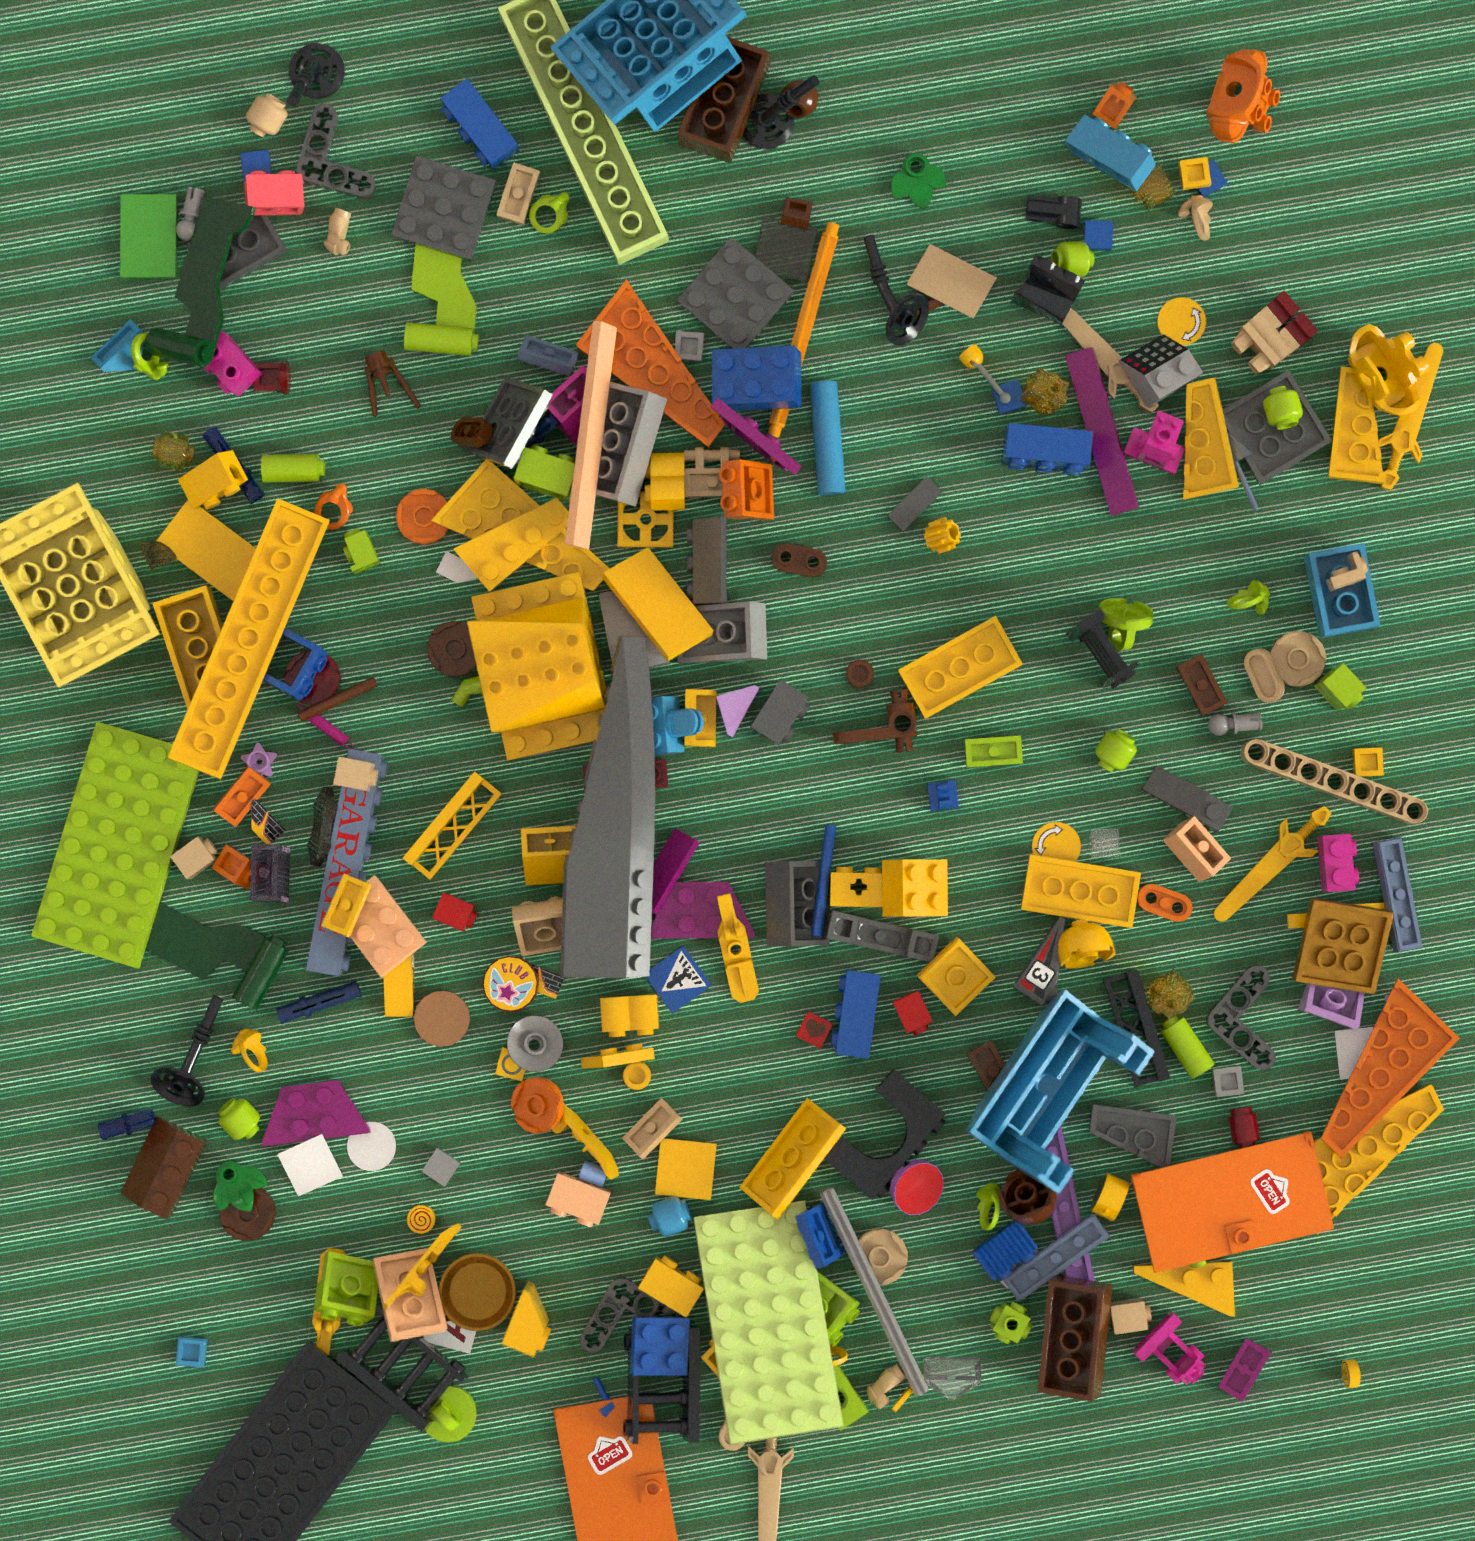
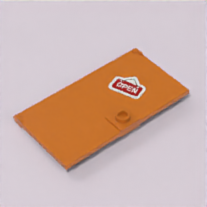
[1131,1131,1334,1273]
[553,1392,678,1541]

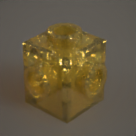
[1020,368,1069,415]
[1148,968,1195,1020]

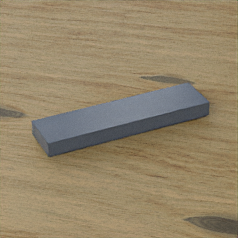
[1372,837,1423,953]
[1003,1213,1110,1302]

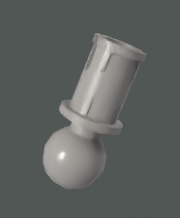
[176,187,205,241]
[1208,712,1263,736]

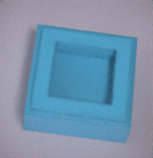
[176,1336,208,1368]

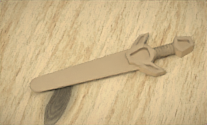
[1062,308,1159,414]
[748,1437,794,1541]

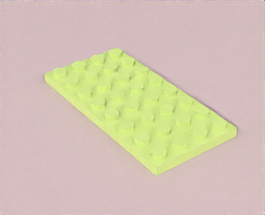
[693,1200,844,1445]

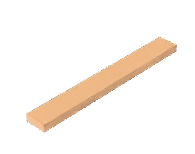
[565,321,617,550]

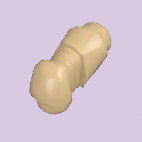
[323,208,351,255]
[867,1364,906,1409]

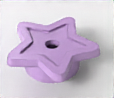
[241,743,277,777]

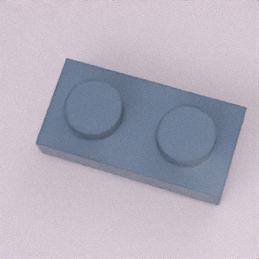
[517,335,579,376]

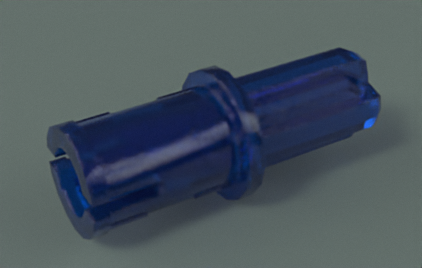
[98,1109,156,1140]

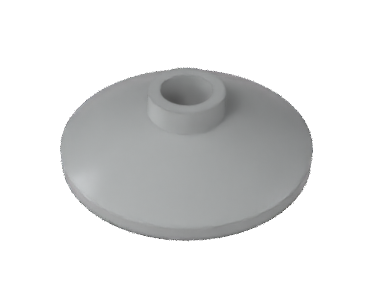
[507,1016,563,1072]

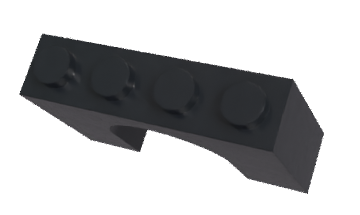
[824,1069,946,1200]

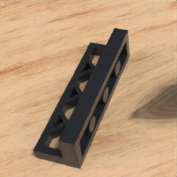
[1103,969,1170,1087]

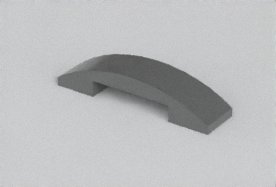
[825,911,939,962]

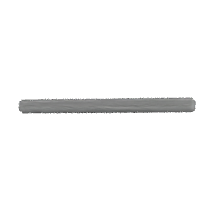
[820,1187,928,1396]

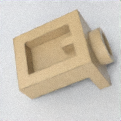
[1326,551,1368,592]

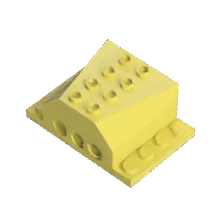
[0,483,160,687]

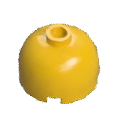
[1058,919,1115,969]

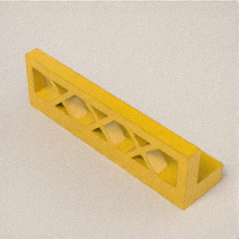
[403,772,502,880]

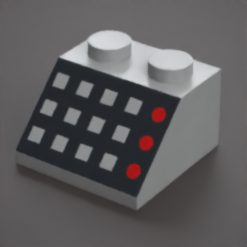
[1118,334,1203,408]

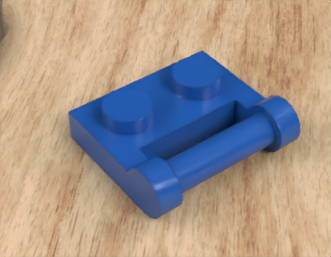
[795,1201,846,1269]

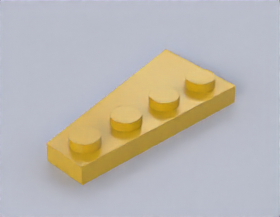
[1183,378,1239,500]

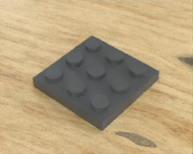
[391,156,497,261]
[677,237,795,349]
[1223,370,1332,486]
[465,376,552,469]

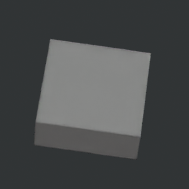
[675,331,704,362]
[1212,1065,1245,1097]
[421,1147,461,1187]

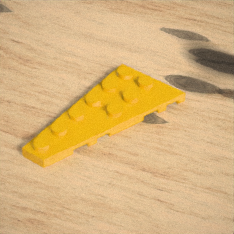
[431,460,610,592]
[1314,1084,1444,1235]

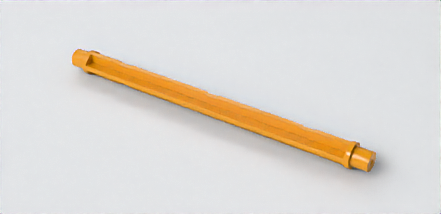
[768,222,840,439]

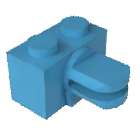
[652,696,704,755]

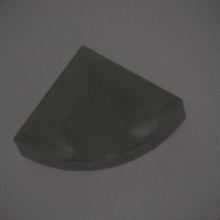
[139,540,177,569]

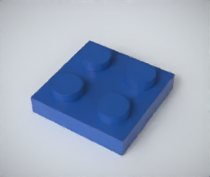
[630,1317,690,1375]

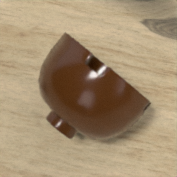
[998,1169,1057,1226]

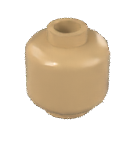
[246,93,288,137]

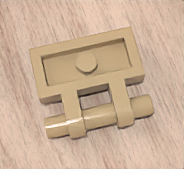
[684,447,740,498]

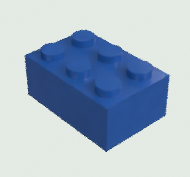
[712,345,801,411]
[1001,423,1093,476]

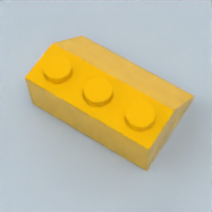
[502,1281,551,1357]

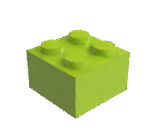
[514,445,575,503]

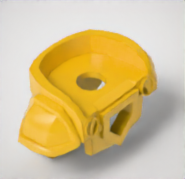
[1347,324,1429,416]

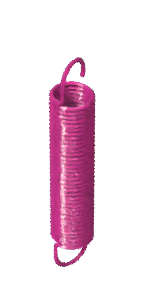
[297,704,354,749]

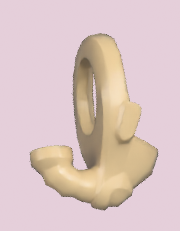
[1178,195,1213,241]

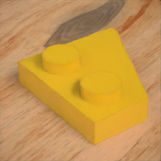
[580,1043,655,1069]

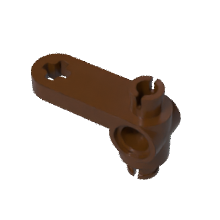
[833,689,917,753]

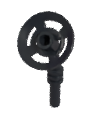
[287,43,345,107]
[742,75,820,149]
[863,235,929,345]
[151,995,223,1106]

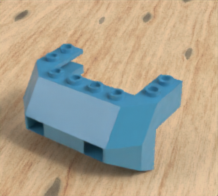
[965,990,1155,1194]

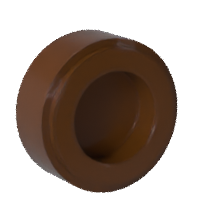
[846,660,874,688]

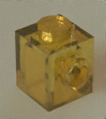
[1131,163,1175,211]

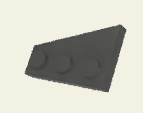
[1088,1104,1177,1168]

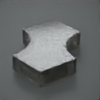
[307,787,337,867]

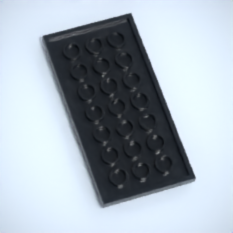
[168,1340,397,1541]

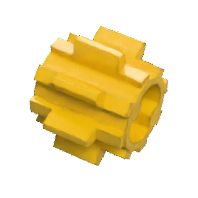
[924,517,961,554]

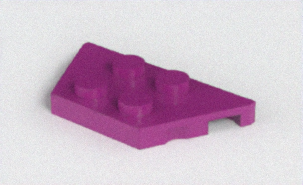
[711,398,802,475]
[651,882,755,939]
[262,1080,371,1147]

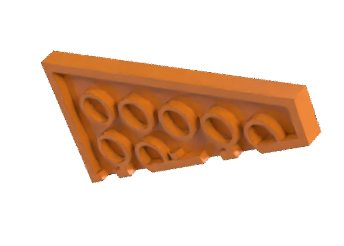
[1320,979,1460,1159]

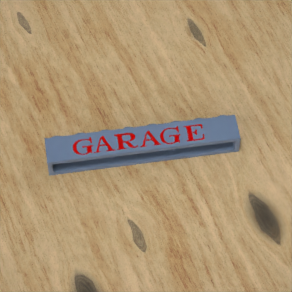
[306,749,388,976]

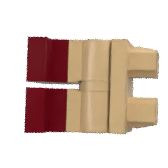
[1230,290,1318,375]

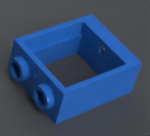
[263,628,328,701]

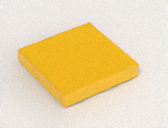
[916,937,996,1016]
[655,1138,717,1200]

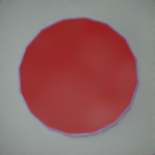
[890,1159,944,1215]

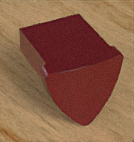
[254,360,291,394]

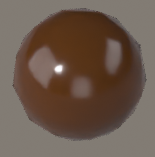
[781,79,819,119]

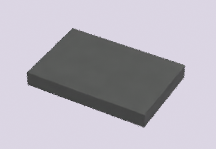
[187,215,288,290]

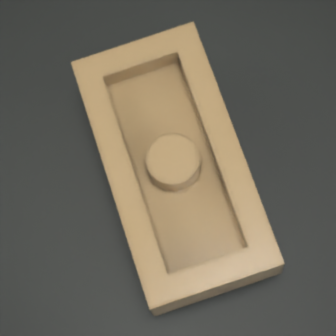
[496,162,540,225]
[622,1098,682,1159]

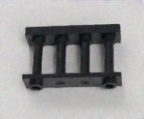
[1066,608,1139,689]
[336,1305,469,1432]
[623,1325,700,1444]

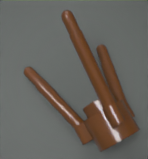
[364,351,421,417]

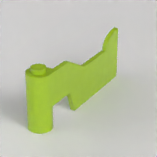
[404,244,479,356]

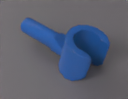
[593,1377,615,1417]

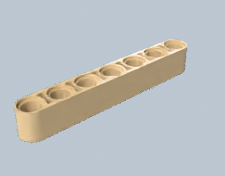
[1240,739,1428,824]

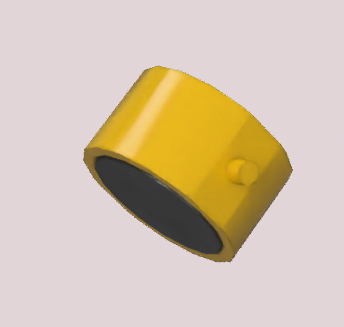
[1090,1173,1130,1222]

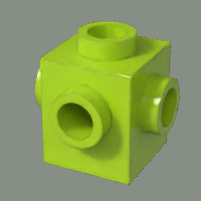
[989,1301,1032,1344]

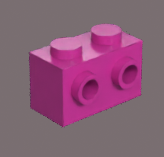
[202,330,263,396]
[1317,834,1359,892]

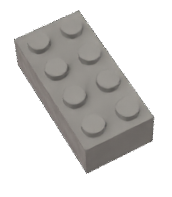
[596,382,667,507]

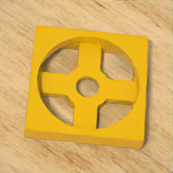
[617,491,674,548]

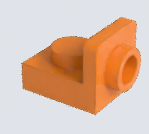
[1093,82,1137,129]
[212,844,263,890]

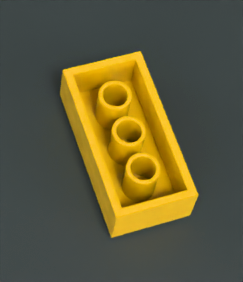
[152,585,223,710]

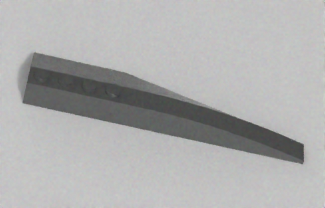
[560,636,655,978]

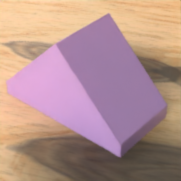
[716,685,759,738]

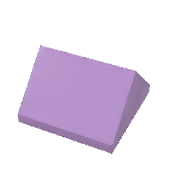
[1298,983,1365,1030]

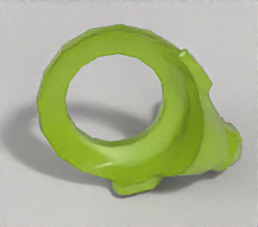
[529,192,570,234]
[131,332,168,380]
[1226,580,1270,615]
[976,1182,1003,1231]

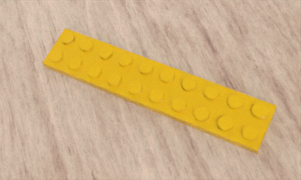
[168,498,330,780]

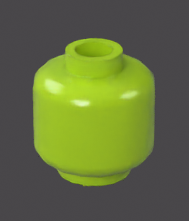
[1051,241,1094,277]
[1263,386,1303,430]
[1095,729,1137,772]
[218,1098,260,1140]

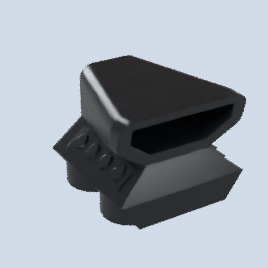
[1011,254,1085,325]

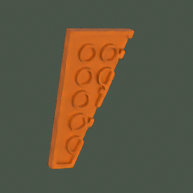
[576,279,725,448]

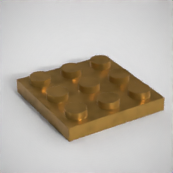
[1292,898,1394,994]

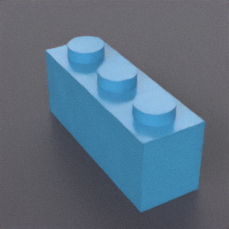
[1065,114,1156,191]

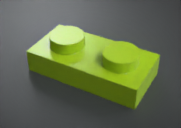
[964,735,1023,768]

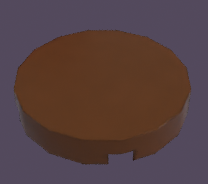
[427,621,477,677]
[219,1188,276,1241]

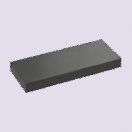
[887,476,942,531]

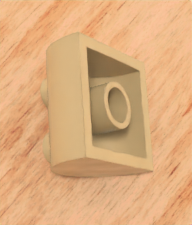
[512,896,563,956]

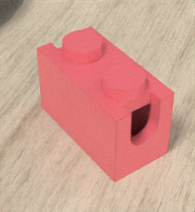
[244,170,304,215]

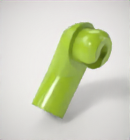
[451,676,483,708]

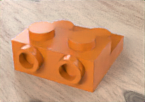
[719,459,774,521]

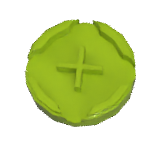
[1098,598,1153,651]
[426,1385,477,1443]

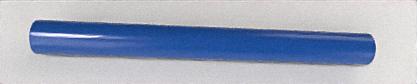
[811,825,836,937]

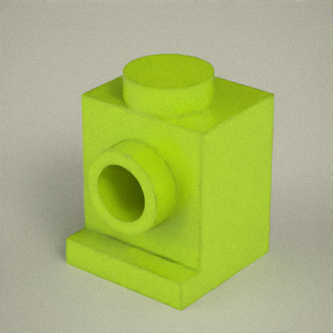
[343,528,381,574]

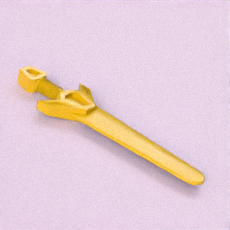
[1378,343,1443,491]
[1214,806,1331,922]

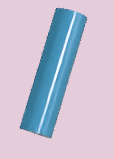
[809,381,846,496]

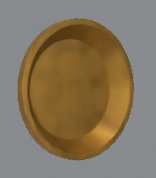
[439,1253,516,1331]

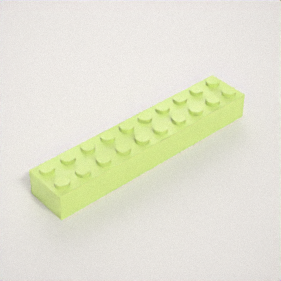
[498,0,669,265]

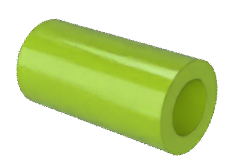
[261,454,325,483]
[1160,1015,1215,1079]

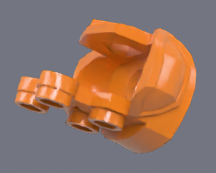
[1206,49,1280,143]

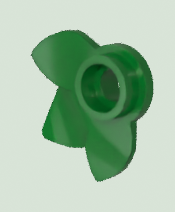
[891,153,946,209]
[212,1161,268,1212]

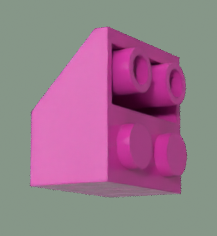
[545,365,587,448]

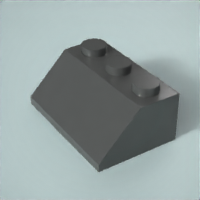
[687,516,727,606]
[765,861,830,946]

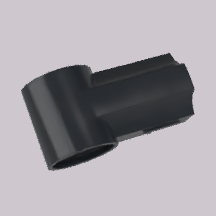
[1025,195,1082,229]

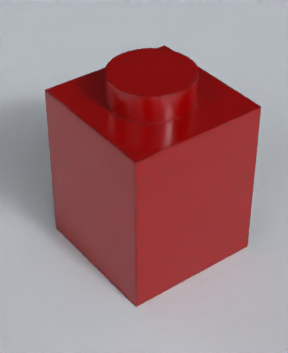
[432,892,478,932]
[892,990,933,1036]

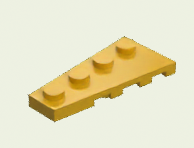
[1328,366,1385,484]
[454,498,569,592]

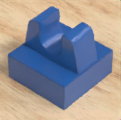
[927,780,959,811]

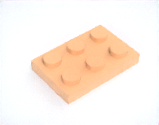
[350,875,427,977]
[372,1248,447,1342]

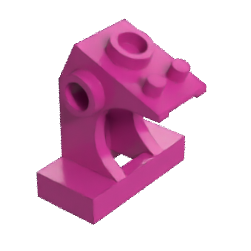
[1123,411,1185,475]
[1132,1311,1206,1386]

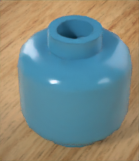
[648,1196,692,1237]

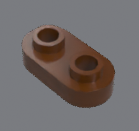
[451,417,493,448]
[772,544,827,578]

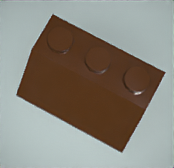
[120,1116,208,1219]

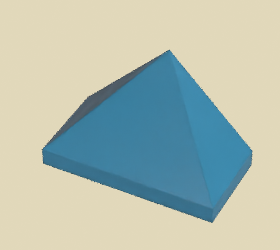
[91,319,143,372]

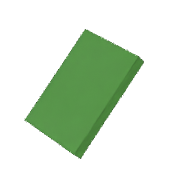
[120,194,178,279]

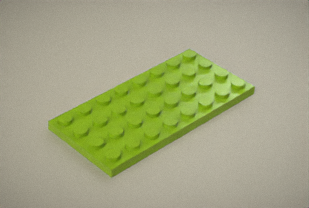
[31,721,199,968]

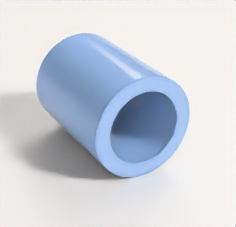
[579,1161,606,1187]

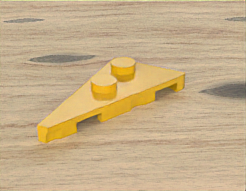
[1132,1261,1235,1317]

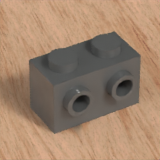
[750,679,810,746]

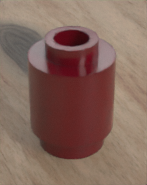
[1228,1106,1261,1148]

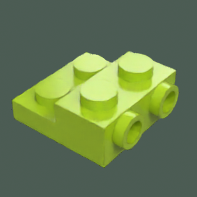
[313,1251,378,1326]
[817,1271,860,1347]

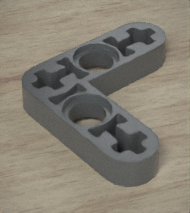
[297,103,377,199]
[1206,965,1276,1070]
[580,1277,683,1353]

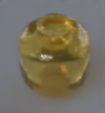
[152,431,194,470]

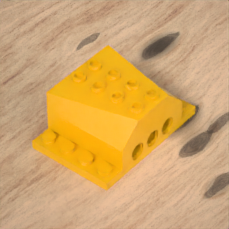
[467,572,607,761]

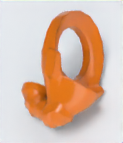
[314,483,353,530]

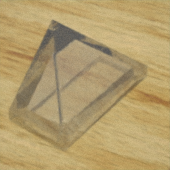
[923,1357,981,1401]

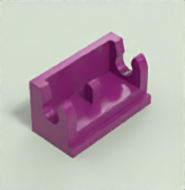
[1218,1338,1272,1402]

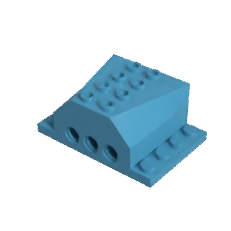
[550,0,747,132]

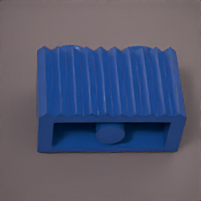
[971,1220,1038,1281]

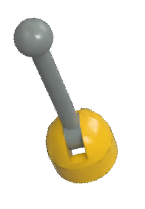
[959,344,1011,404]

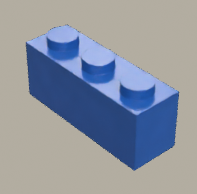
[440,78,519,170]
[830,970,881,1059]

